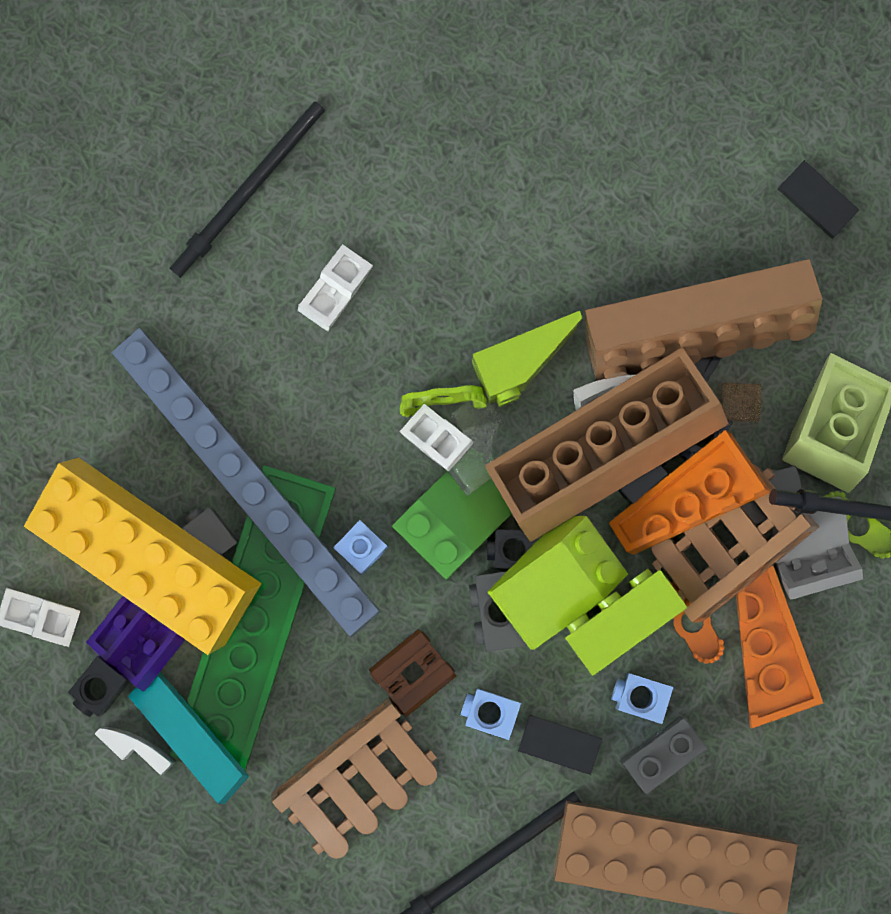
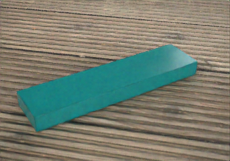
[128,672,249,804]

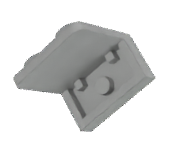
[771,497,863,600]

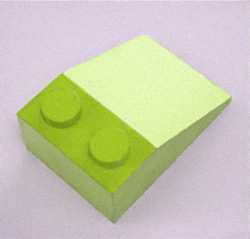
[472,311,582,407]
[487,516,628,650]

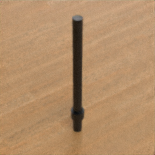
[169,101,325,278]
[769,489,891,521]
[400,791,582,914]

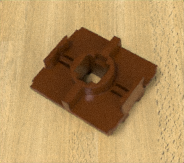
[369,629,456,717]

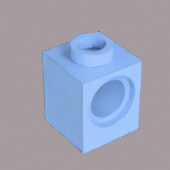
[334,520,389,575]
[611,672,673,724]
[461,688,521,740]

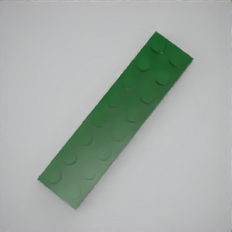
[170,465,336,771]

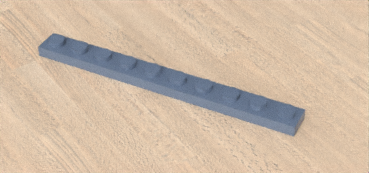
[111,328,381,637]

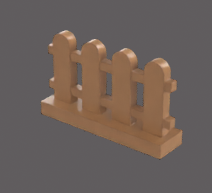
[651,465,820,623]
[271,698,437,859]

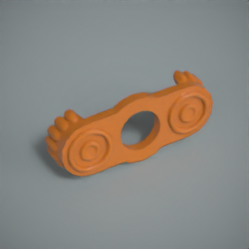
[670,581,725,664]

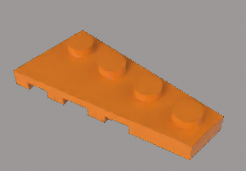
[609,430,771,555]
[736,566,823,728]

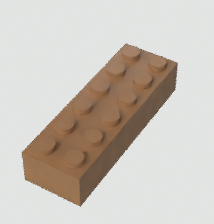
[585,259,822,381]
[485,347,729,542]
[553,800,798,914]

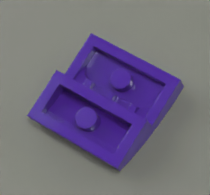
[86,596,185,692]

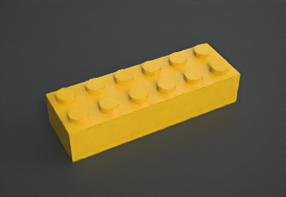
[24,458,262,655]

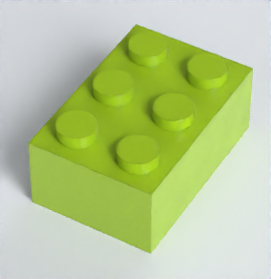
[565,569,688,676]

